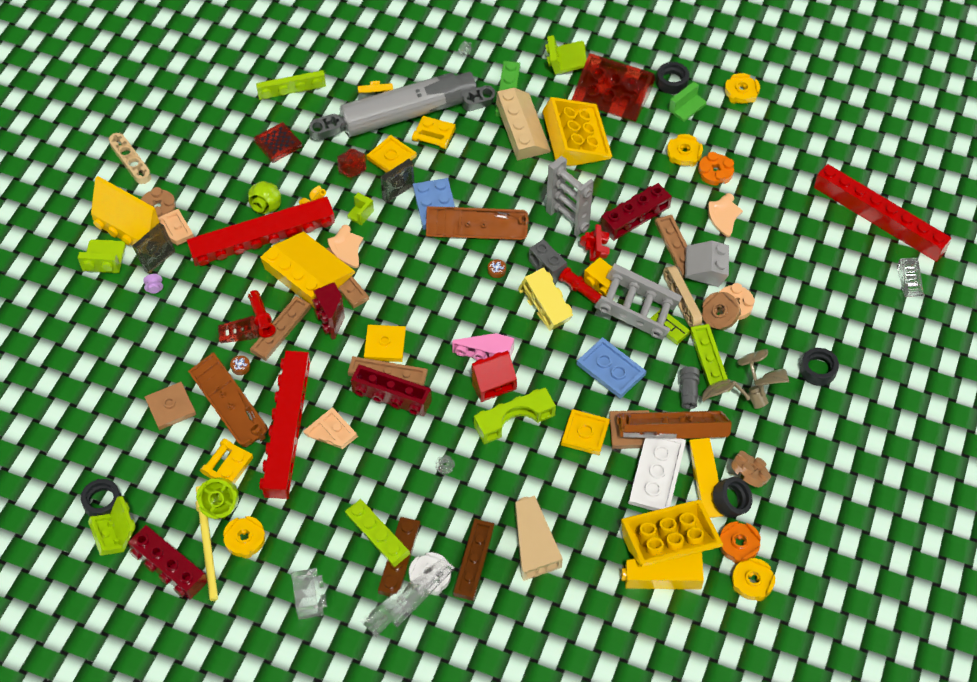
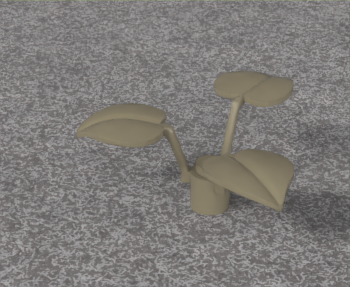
[702,349,789,409]

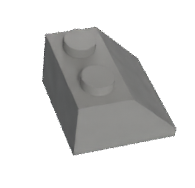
[685,241,729,287]

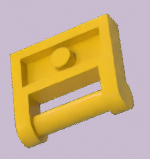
[412,116,456,149]
[200,438,253,484]

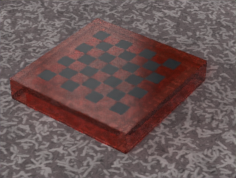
[253,122,302,163]

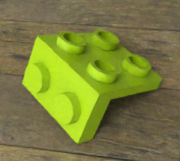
[545,35,588,75]
[78,239,126,273]
[88,496,135,556]

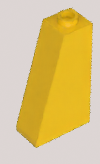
[621,552,704,590]

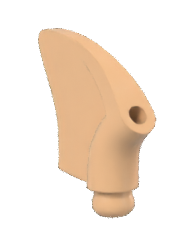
[708,193,743,237]
[327,225,363,268]

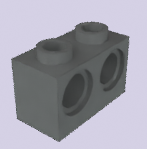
[529,239,567,283]

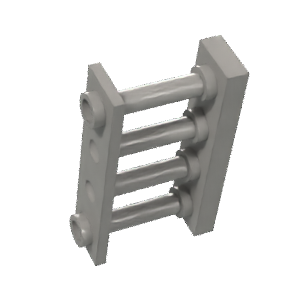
[546,156,593,237]
[594,263,682,340]

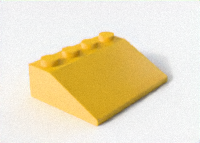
[542,97,612,166]
[91,176,165,256]
[260,231,355,309]
[622,499,723,567]

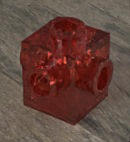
[337,149,366,177]

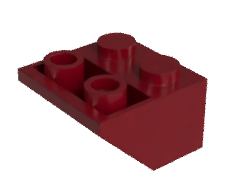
[312,282,345,340]

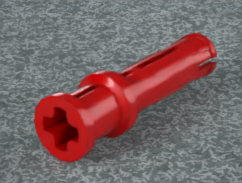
[559,267,603,304]
[248,290,276,338]

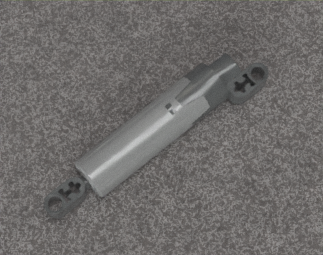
[309,72,495,140]

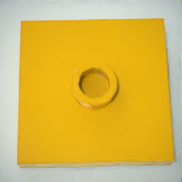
[358,81,393,93]
[366,135,417,177]
[364,325,406,362]
[561,409,610,456]

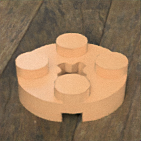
[717,283,755,320]

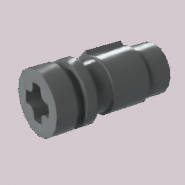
[680,367,700,409]

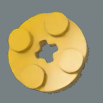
[725,73,760,104]
[667,134,703,166]
[223,516,266,559]
[732,558,775,601]

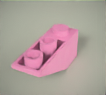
[452,333,514,360]

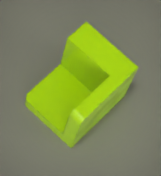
[347,192,374,226]

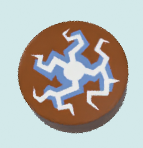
[488,259,506,278]
[230,355,250,375]

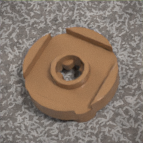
[140,187,176,217]
[702,292,741,331]
[731,451,771,487]

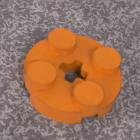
[698,152,734,186]
[719,521,761,564]

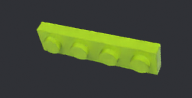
[256,70,326,100]
[690,324,730,392]
[345,499,410,567]

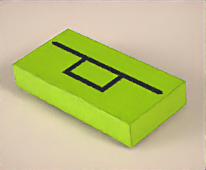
[650,308,690,345]

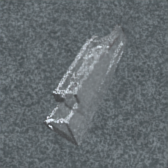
[360,558,455,637]

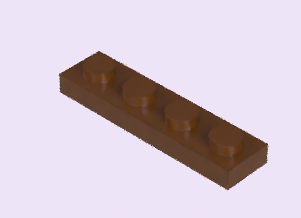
[378,517,421,599]
[453,519,495,601]

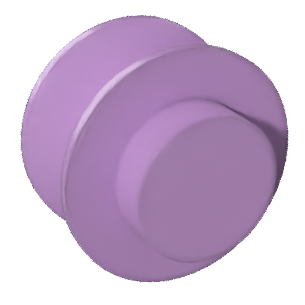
[143,274,163,294]

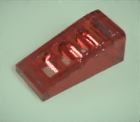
[218,316,260,343]

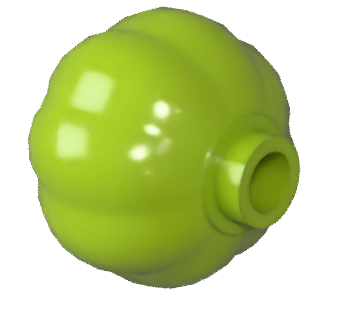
[248,181,281,214]

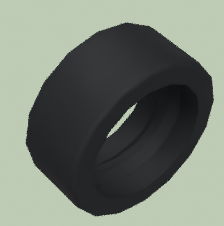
[656,62,689,94]
[800,348,839,386]
[713,476,753,518]
[80,479,121,517]

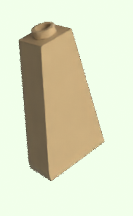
[515,495,563,581]

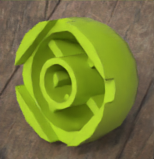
[196,477,239,519]

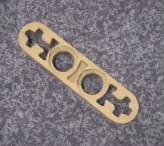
[109,133,151,184]
[663,266,702,327]

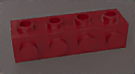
[600,183,672,241]
[351,364,432,416]
[128,525,208,600]

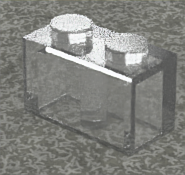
[291,568,327,620]

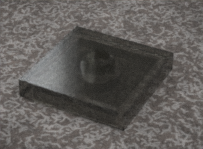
[381,159,414,203]
[132,223,175,274]

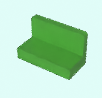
[669,82,707,122]

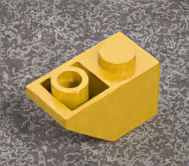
[584,258,614,300]

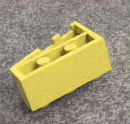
[518,267,573,331]

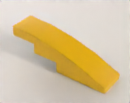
[689,438,724,518]

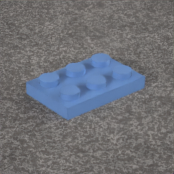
[413,178,455,230]
[577,337,646,399]

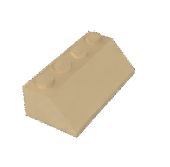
[496,88,551,161]

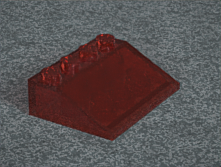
[572,53,655,122]

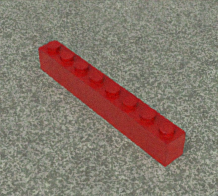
[814,164,952,262]
[186,196,335,266]
[259,351,311,499]

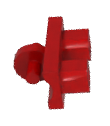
[580,224,610,262]

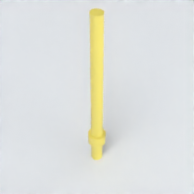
[195,486,218,601]

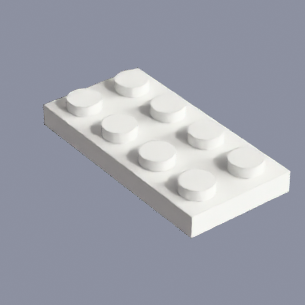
[628,432,686,511]

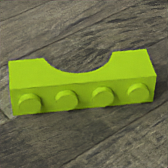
[474,387,556,444]

